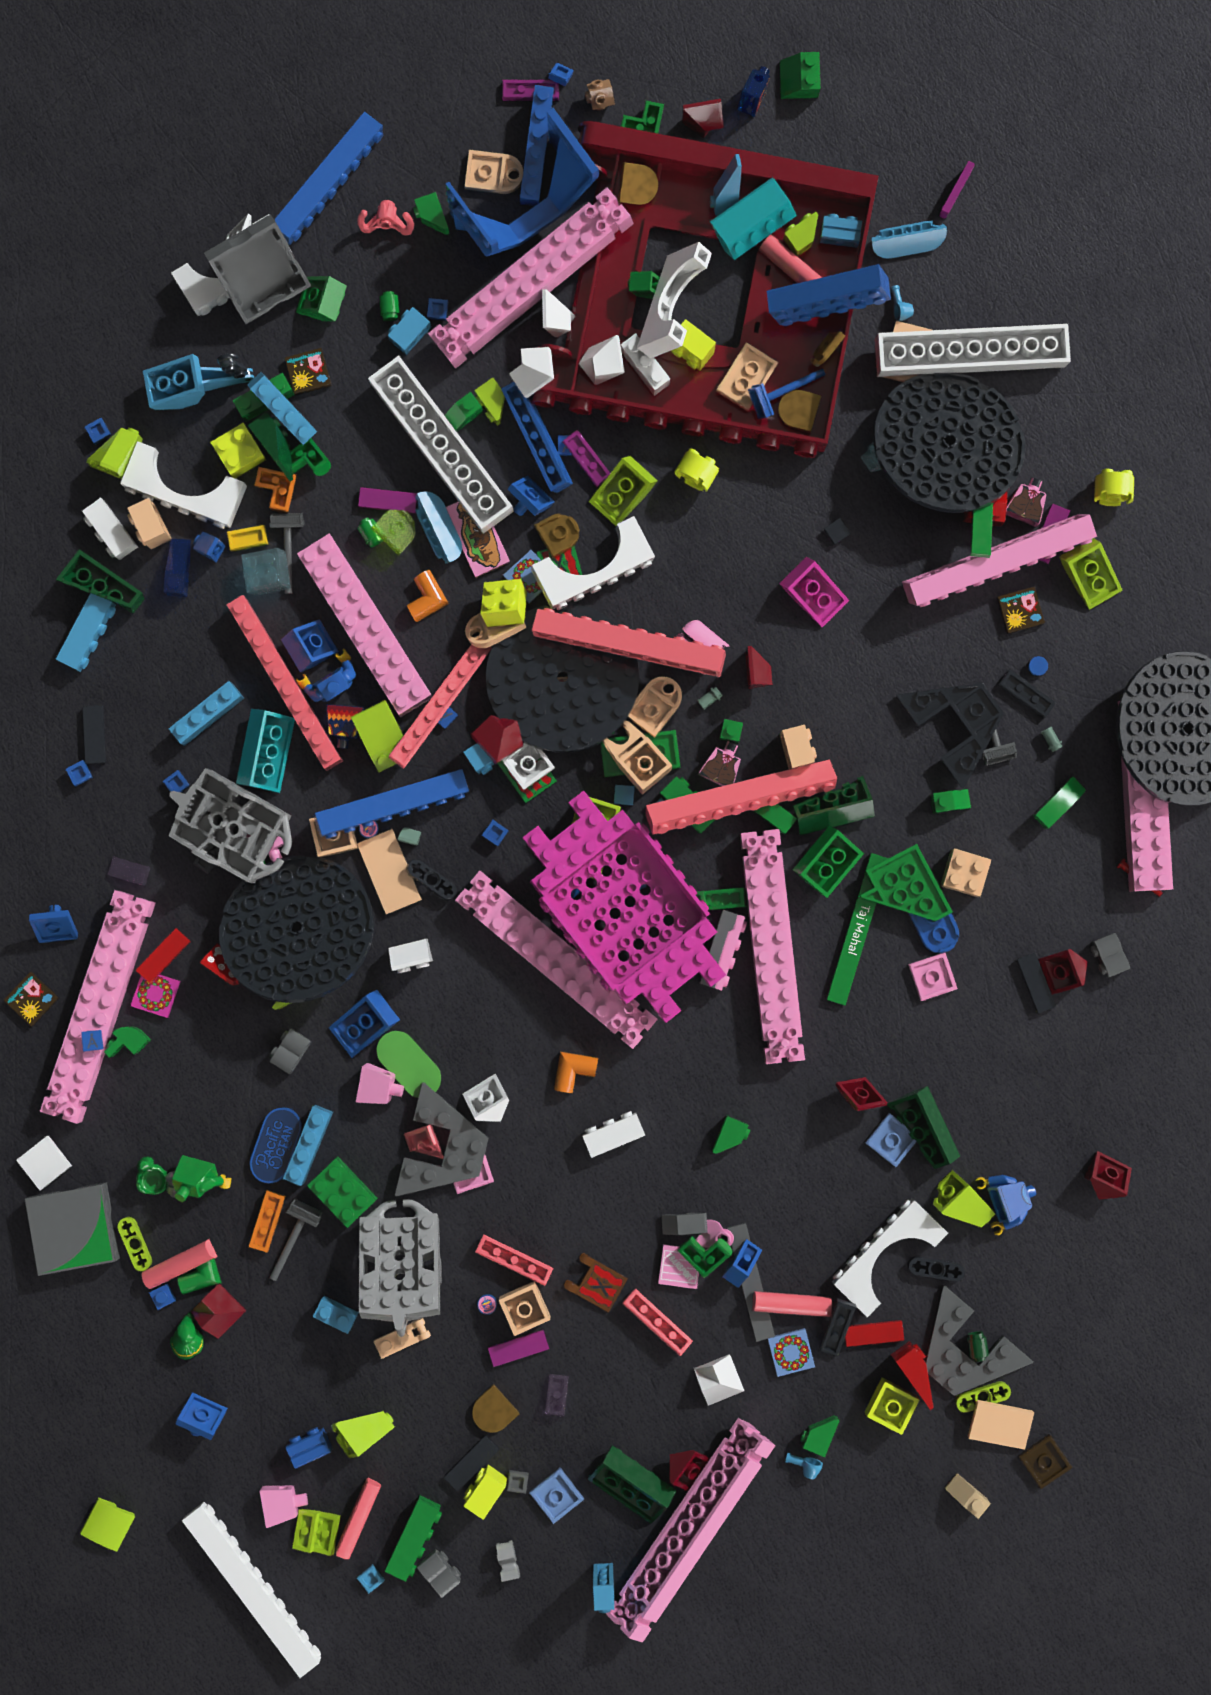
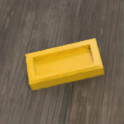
[227,525,269,552]

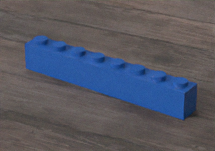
[274,112,383,245]
[313,769,469,839]

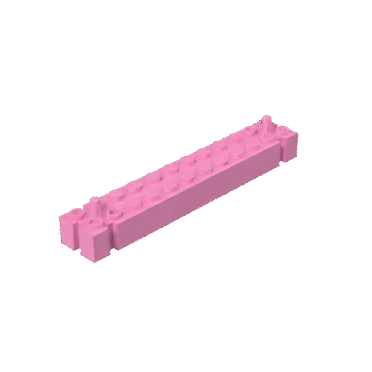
[428,187,634,369]
[740,829,805,1064]
[455,871,658,1049]
[40,890,156,1124]
[606,1418,775,1642]

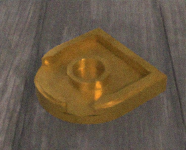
[618,162,658,205]
[811,331,845,367]
[778,390,821,433]
[534,514,579,558]
[473,1384,519,1432]

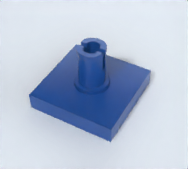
[508,476,555,516]
[29,905,78,943]
[176,1392,228,1440]

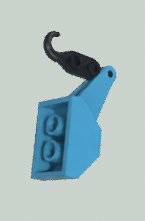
[143,353,254,410]

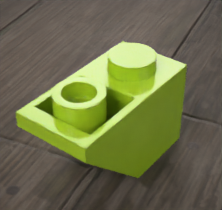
[783,212,818,256]
[474,378,505,426]

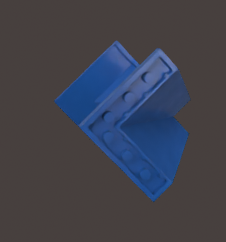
[446,108,599,257]

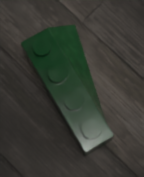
[56,550,145,614]
[793,776,875,835]
[887,1086,960,1169]

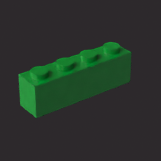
[385,1495,442,1582]

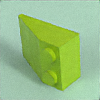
[589,456,658,526]
[1059,538,1122,610]
[351,700,404,772]

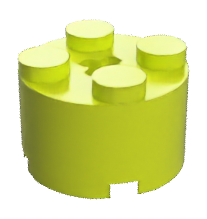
[674,448,719,492]
[1094,469,1134,506]

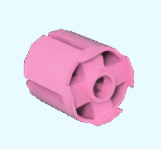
[676,620,729,675]

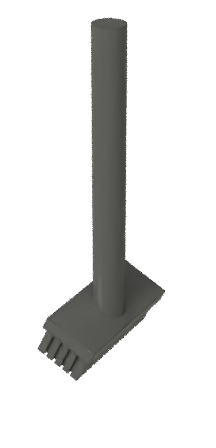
[270,513,305,594]
[982,683,1017,766]
[270,1198,323,1281]

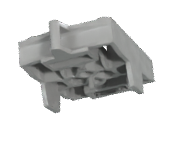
[169,768,292,883]
[359,1199,442,1337]

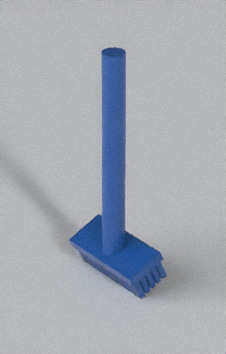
[748,369,825,419]

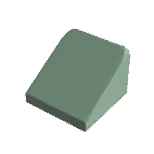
[398,827,421,846]

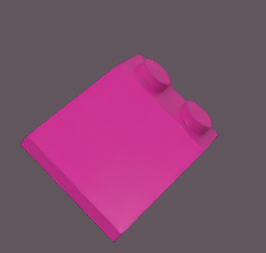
[779,557,849,627]

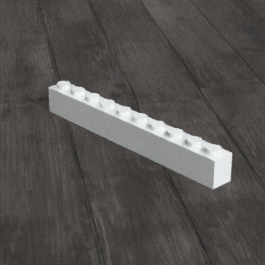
[182,1502,321,1678]

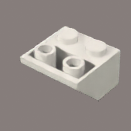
[388,939,433,973]

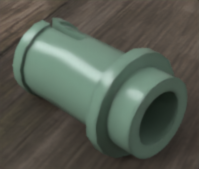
[697,687,722,710]
[1041,727,1063,752]

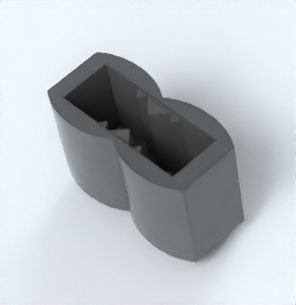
[1090,933,1130,978]
[270,1029,312,1074]
[417,1549,461,1598]

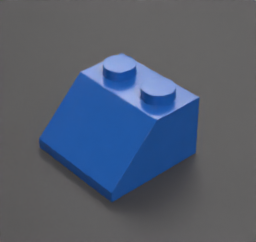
[281,619,339,672]

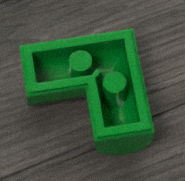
[621,101,664,134]
[291,438,331,476]
[678,1236,732,1278]
[178,1258,221,1294]

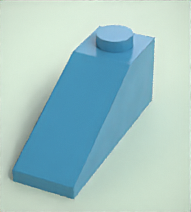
[710,154,742,215]

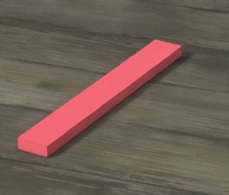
[388,644,492,769]

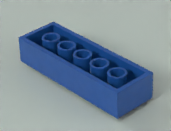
[767,264,891,326]

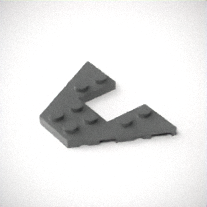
[395,1082,489,1196]
[925,1285,1033,1396]

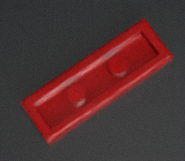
[136,928,191,984]
[845,1320,904,1347]

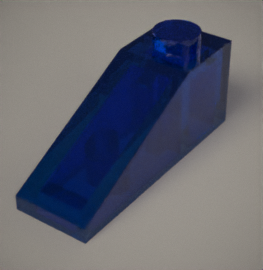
[164,539,191,597]

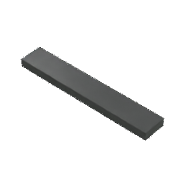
[727,1223,775,1342]

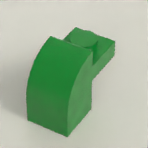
[104,1026,151,1057]

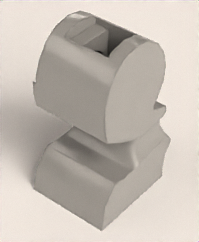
[496,1540,520,1582]

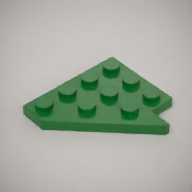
[860,844,953,921]

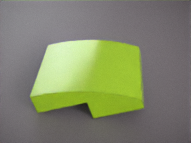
[80,1497,135,1552]
[293,1509,340,1556]

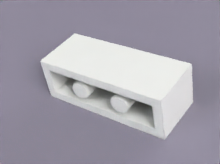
[620,334,670,396]
[82,498,138,560]
[583,1111,645,1158]

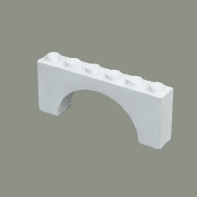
[171,214,294,316]
[637,242,712,358]
[120,441,247,529]
[531,516,655,610]
[832,1199,948,1317]

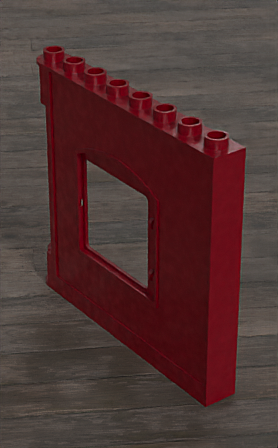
[531,121,879,458]

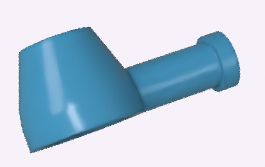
[890,285,914,321]
[785,1453,823,1479]

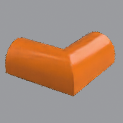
[255,467,296,513]
[406,570,449,622]
[554,1051,598,1093]

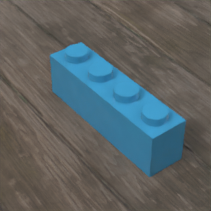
[247,372,317,445]
[56,593,116,672]
[169,681,244,746]
[283,1105,333,1186]
[593,1563,614,1613]

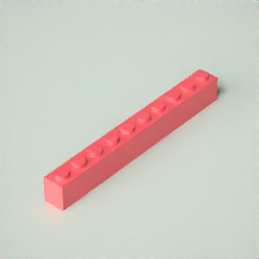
[227,595,343,771]
[532,608,726,677]
[646,760,837,834]

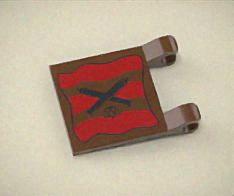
[564,1253,628,1312]

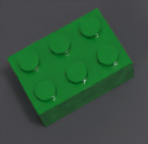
[793,826,864,898]
[307,1157,378,1228]

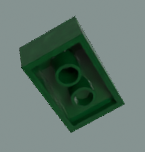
[248,412,293,482]

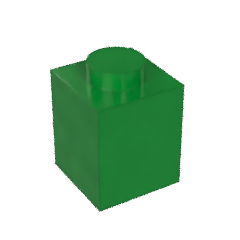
[719,719,743,744]

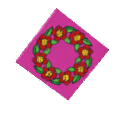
[131,975,181,1018]

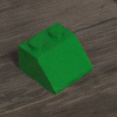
[780,52,821,99]
[296,276,347,321]

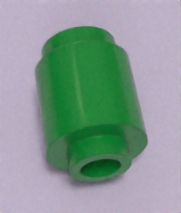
[379,291,399,321]
[357,518,384,547]

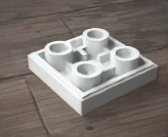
[16,1136,72,1190]

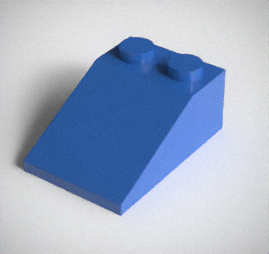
[329,990,400,1058]

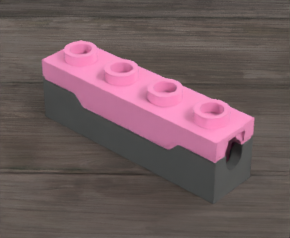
[699,910,747,990]

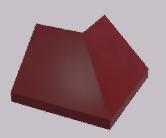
[682,99,724,138]
[745,646,773,689]
[471,715,523,764]
[1038,949,1087,995]
[835,1077,888,1111]
[1084,1151,1132,1199]
[191,1283,246,1339]
[669,1450,711,1491]

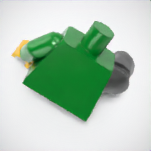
[165,1155,231,1202]

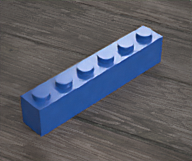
[520,85,554,206]
[501,382,573,493]

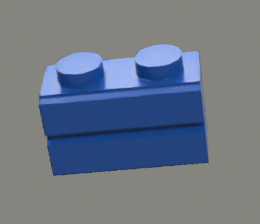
[286,1427,333,1469]

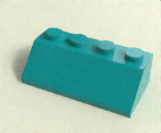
[710,177,797,260]
[236,709,295,793]

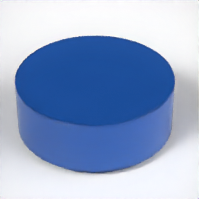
[1028,656,1048,676]

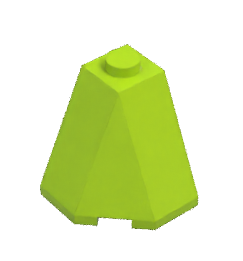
[86,427,143,479]
[933,1170,995,1227]
[331,1411,394,1458]

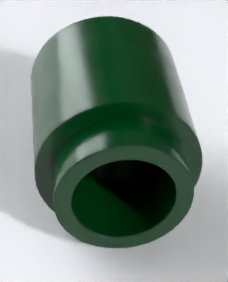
[967,1331,989,1362]

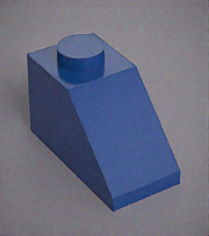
[193,532,226,562]
[722,1239,762,1288]

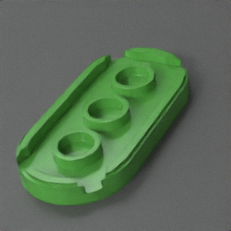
[377,1031,441,1098]

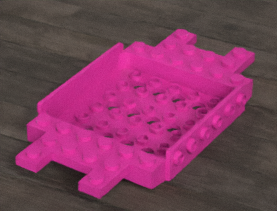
[522,791,726,1023]

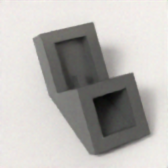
[662,1213,708,1235]

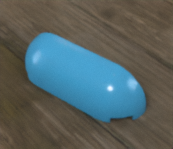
[872,221,947,259]
[415,492,462,563]

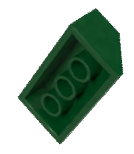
[588,1445,676,1524]

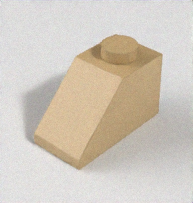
[945,1473,991,1519]

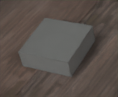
[507,1470,529,1494]

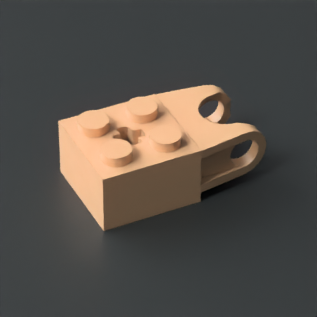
[602,721,672,795]

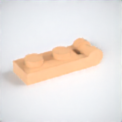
[374,1318,431,1359]

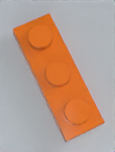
[249,1190,286,1252]

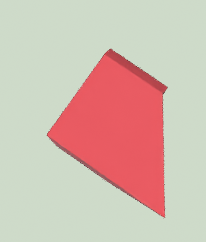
[404,1124,444,1159]

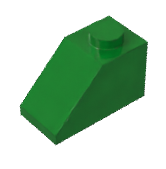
[413,192,449,235]
[628,271,660,299]
[444,392,483,432]
[930,789,971,814]
[712,1115,750,1154]
[800,1415,839,1457]

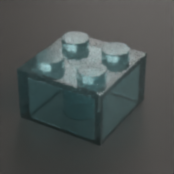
[241,548,291,595]

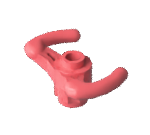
[357,200,414,236]

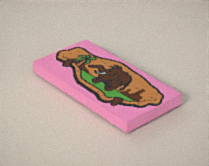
[446,502,510,578]

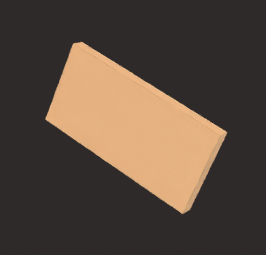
[357,829,422,915]

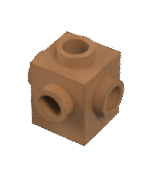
[585,79,615,110]

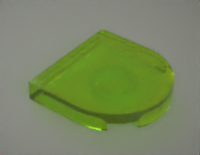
[371,509,416,555]

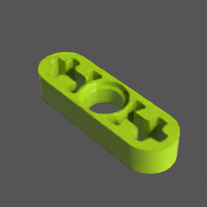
[118,1217,152,1271]
[955,1381,1011,1413]

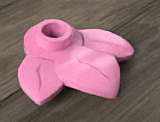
[696,1220,734,1248]

